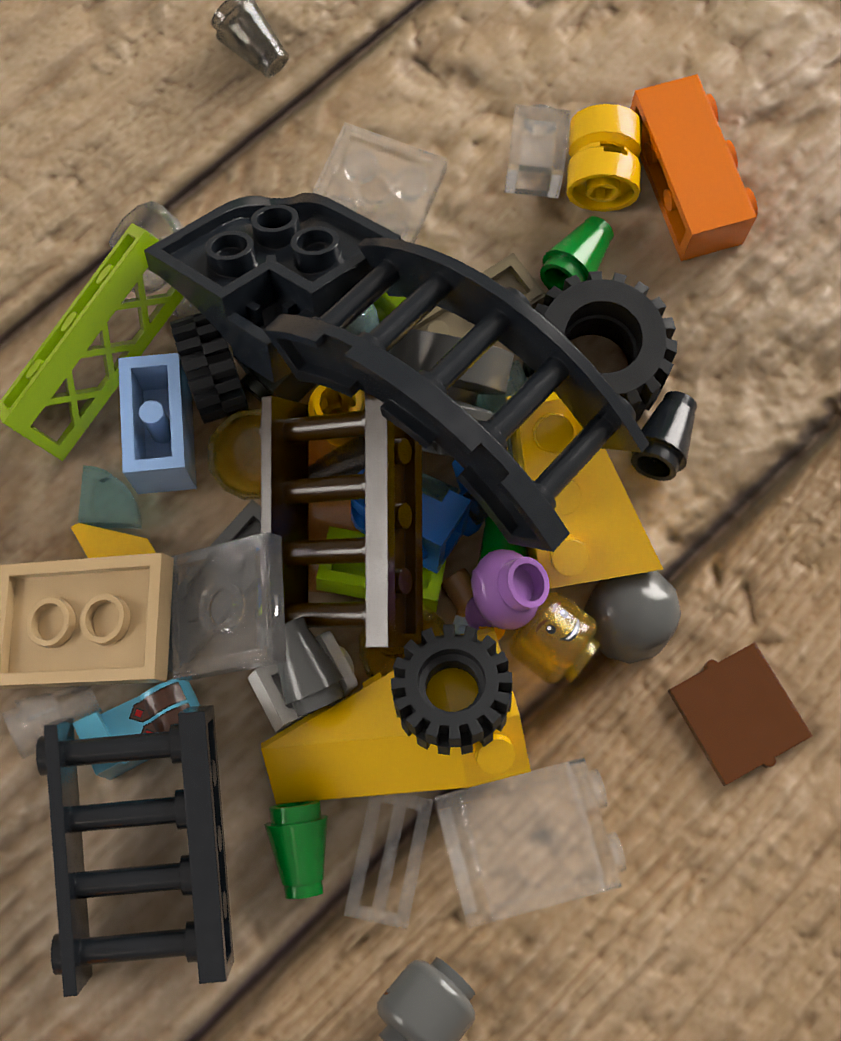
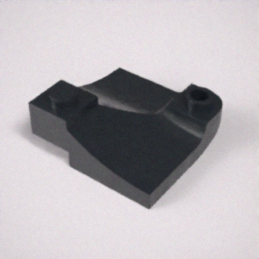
[144,193,401,383]

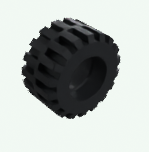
[522,271,678,421]

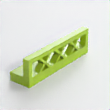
[0,223,184,462]

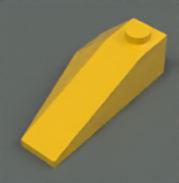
[261,626,531,804]

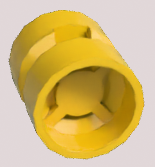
[567,104,642,212]

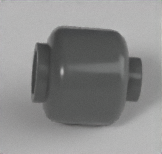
[377,957,475,1041]

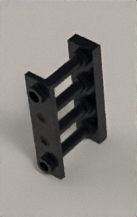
[36,705,234,997]

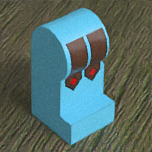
[72,677,201,780]

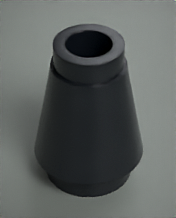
[631,391,697,481]

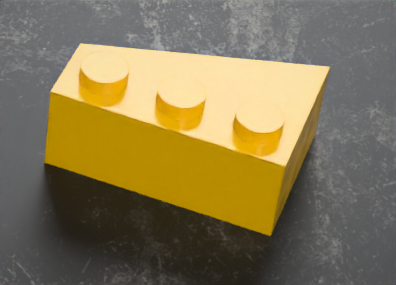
[505,392,663,589]

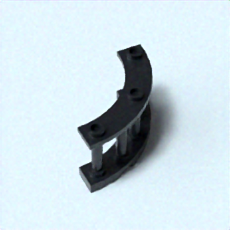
[263,238,649,552]

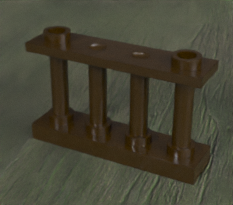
[259,392,423,647]

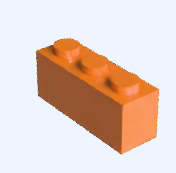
[630,74,758,261]

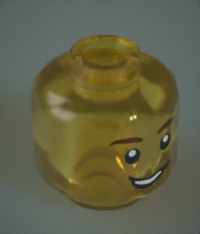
[508,592,601,684]

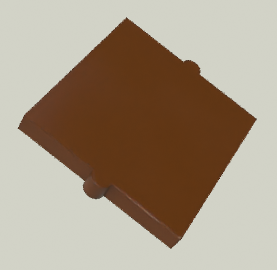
[668,642,813,786]

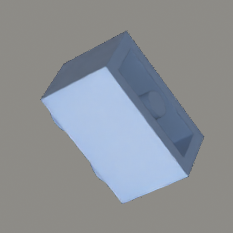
[118,353,197,494]

